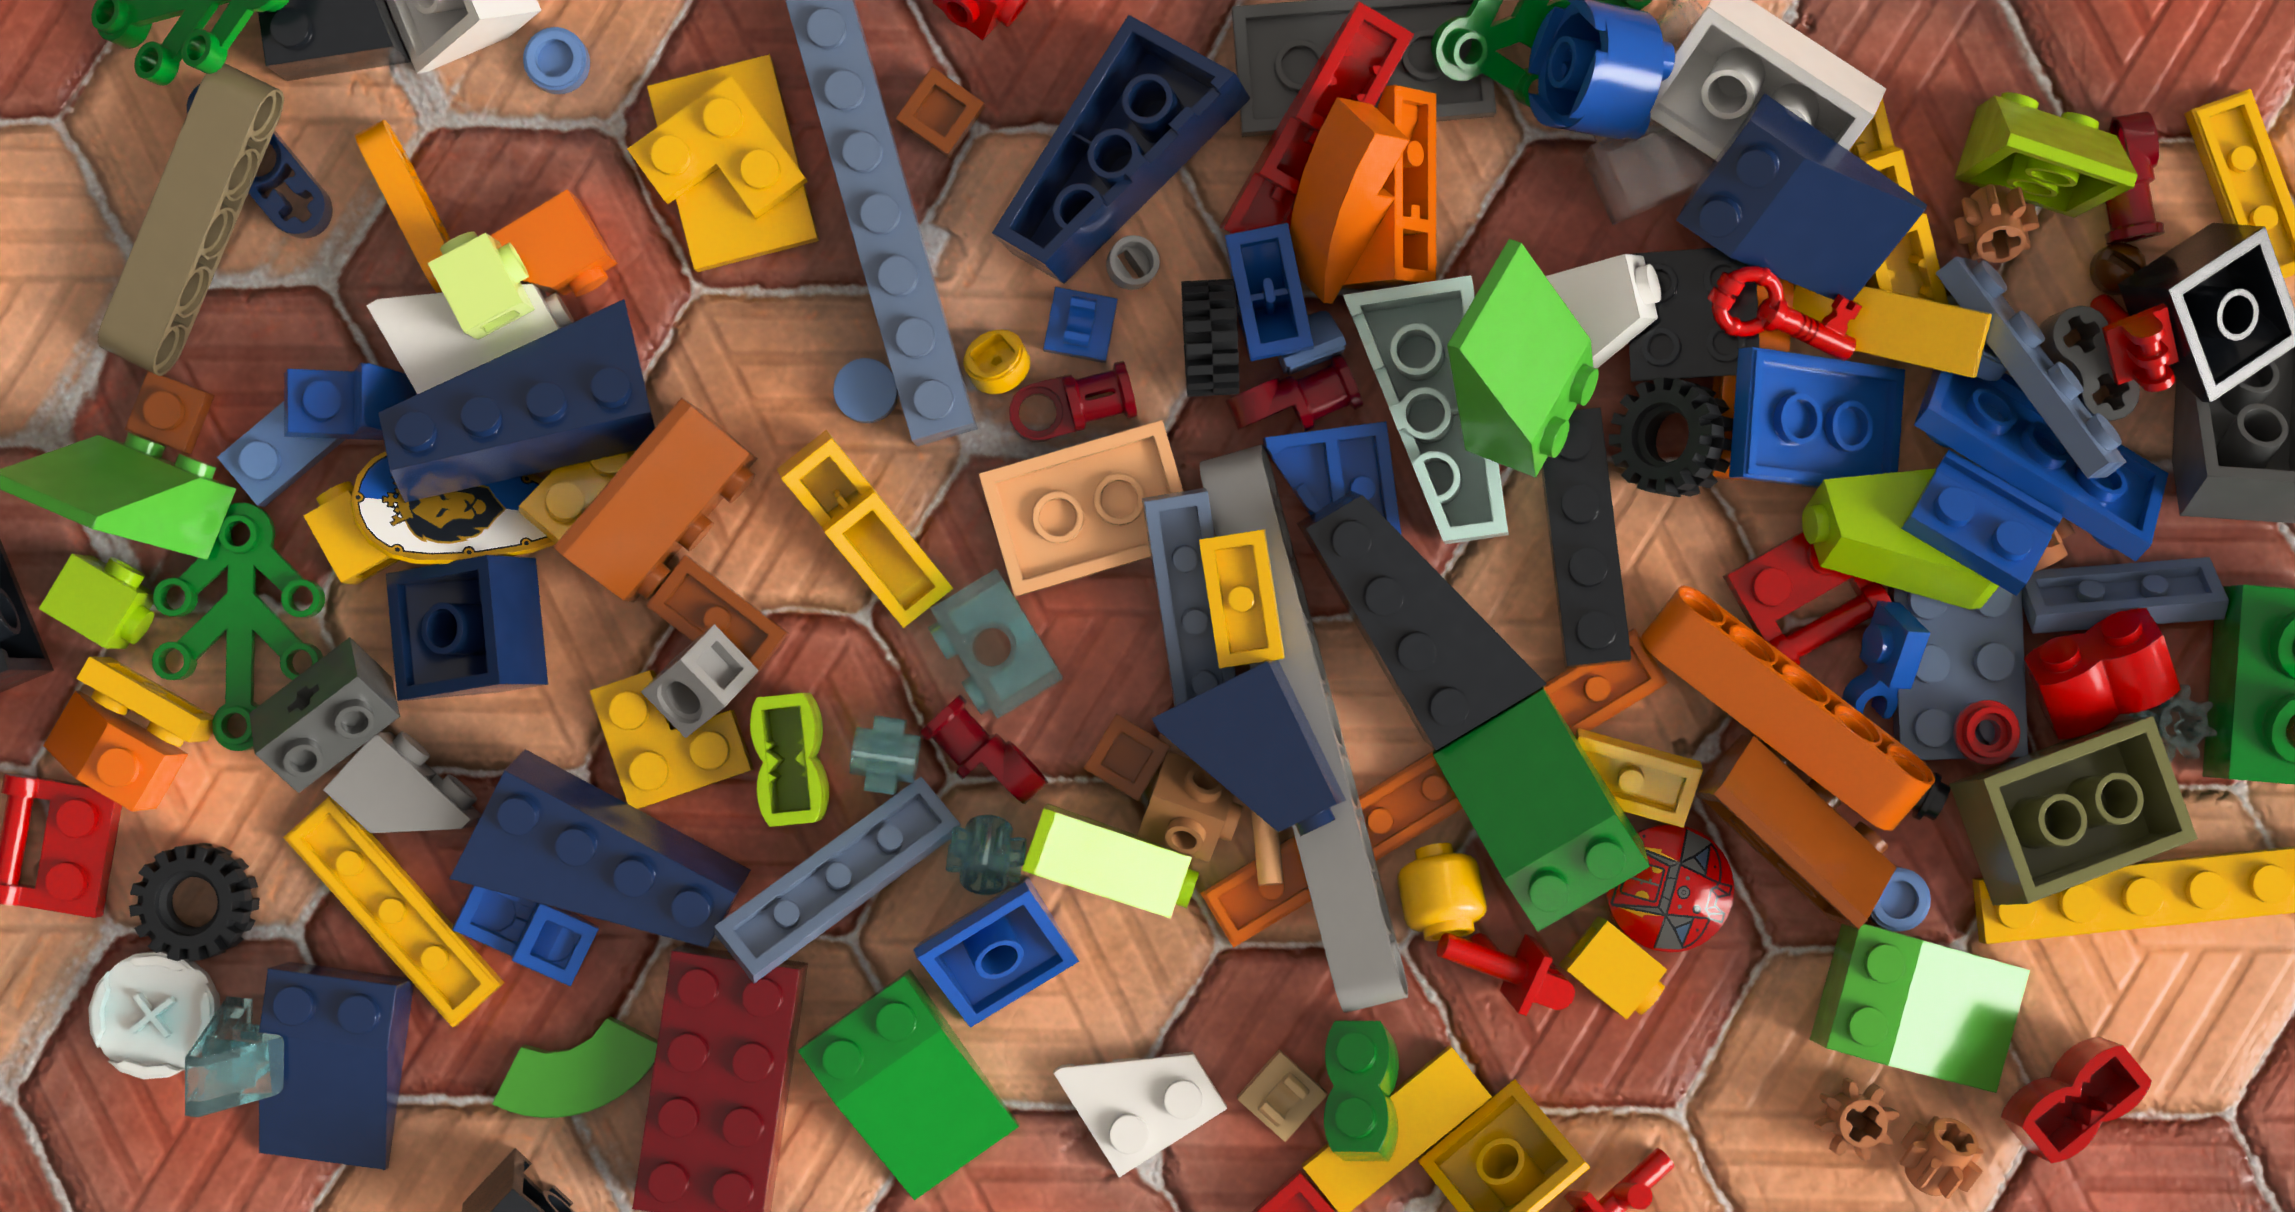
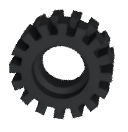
[1181,279,1239,397]
[1609,377,1733,498]
[129,843,260,962]

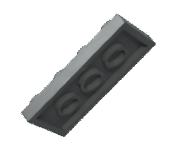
[1231,0,1496,137]

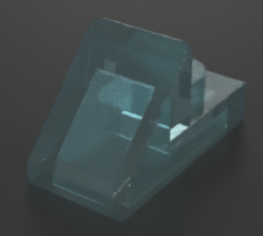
[185,996,284,1117]

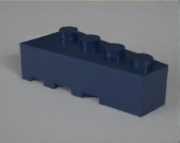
[992,15,1251,284]
[379,299,655,503]
[449,749,751,948]

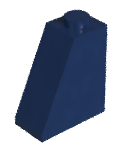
[1152,660,1346,836]

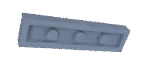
[1936,257,2127,478]
[1142,488,1236,707]
[714,777,961,983]

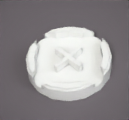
[88,951,222,1079]

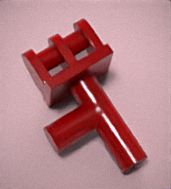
[2090,294,2179,392]
[1436,932,1575,1016]
[1564,1148,1675,1212]

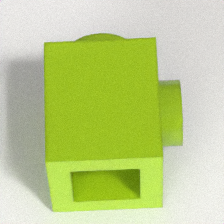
[39,554,154,649]

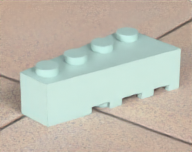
[1343,275,1509,544]

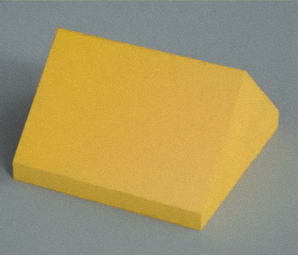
[1418,1079,1590,1212]

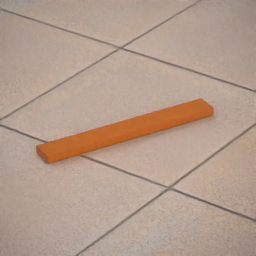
[1200,629,1668,948]

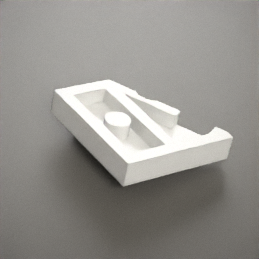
[1053,1052,1227,1177]

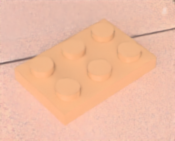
[979,420,1183,597]

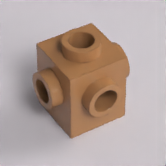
[1137,751,1243,862]

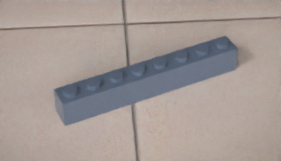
[785,0,978,447]

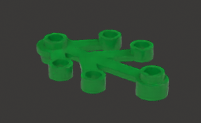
[91,0,289,86]
[1431,0,1652,108]
[152,503,325,751]

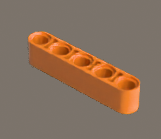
[1641,585,1935,831]

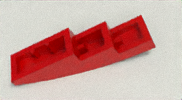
[1219,1,1414,234]

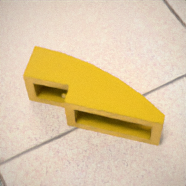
[777,430,953,628]

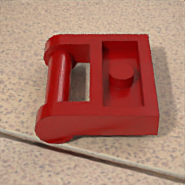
[1723,531,1892,666]
[0,773,122,918]

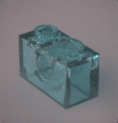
[928,569,1065,719]

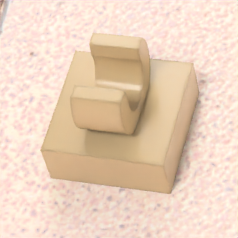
[1237,1049,1328,1142]

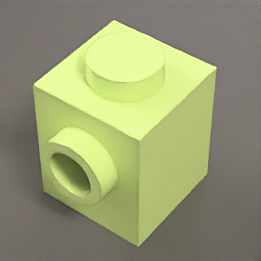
[428,231,535,340]

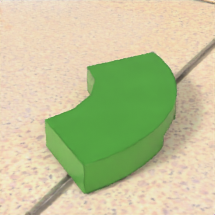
[492,1016,658,1118]

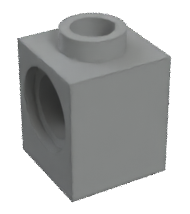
[641,624,759,738]

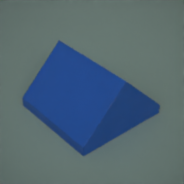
[913,877,1079,1028]

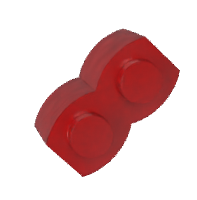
[2024,608,2181,739]
[2001,1037,2152,1163]

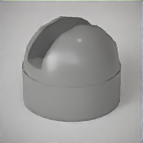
[1106,235,1160,290]

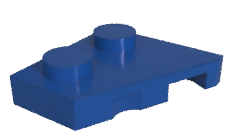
[1263,421,1401,534]

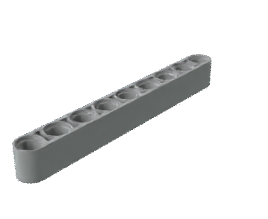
[1200,444,1408,1013]

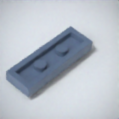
[2021,557,2229,634]

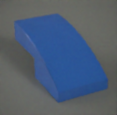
[452,885,599,986]

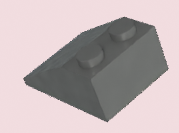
[2172,347,2295,523]

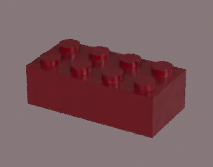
[632,944,808,1212]

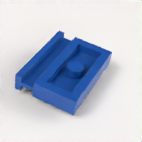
[1901,449,2063,596]

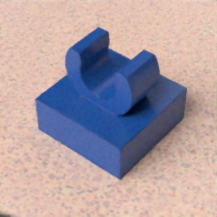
[1043,287,1118,363]

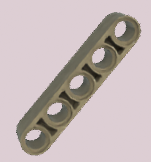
[98,63,284,376]

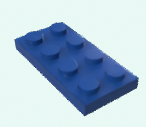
[1914,369,2169,562]

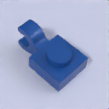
[1842,601,1930,719]

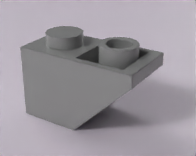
[323,731,482,833]

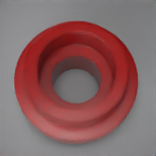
[1954,700,2020,765]

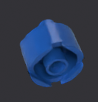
[1528,0,1675,139]

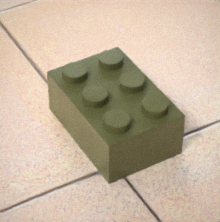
[1949,716,2198,905]

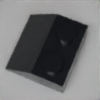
[2117,223,2295,403]

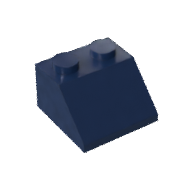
[386,555,548,701]

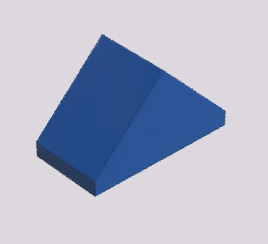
[1225,223,1314,361]

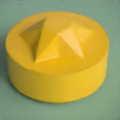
[963,329,1031,394]

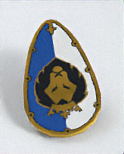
[350,452,555,564]

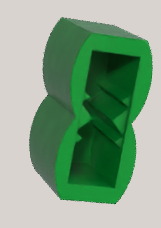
[1324,1021,1399,1161]

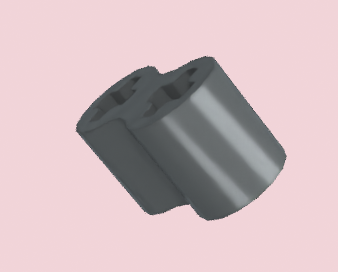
[2039,306,2140,422]

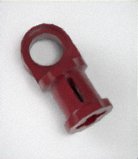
[2105,112,2165,245]
[1226,354,1363,432]
[1009,361,1137,442]
[919,694,1048,804]

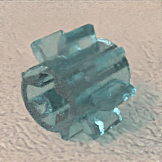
[2129,684,2217,763]
[850,716,921,795]
[946,815,1027,895]

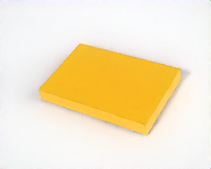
[647,54,819,272]

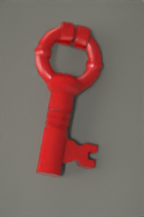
[1707,266,1862,361]

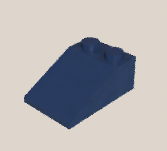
[1676,93,1927,306]
[259,962,414,1170]

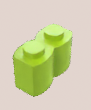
[750,693,829,827]

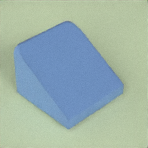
[1277,311,1347,375]

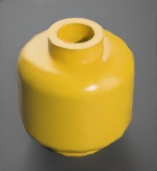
[1397,843,1487,941]

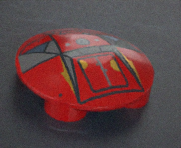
[1607,824,1734,952]

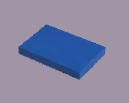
[1729,347,1905,488]

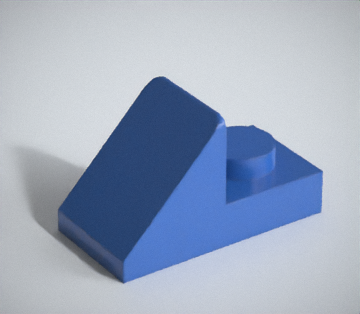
[284,363,416,440]

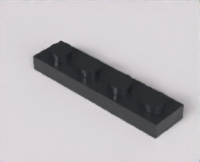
[1541,407,1631,669]

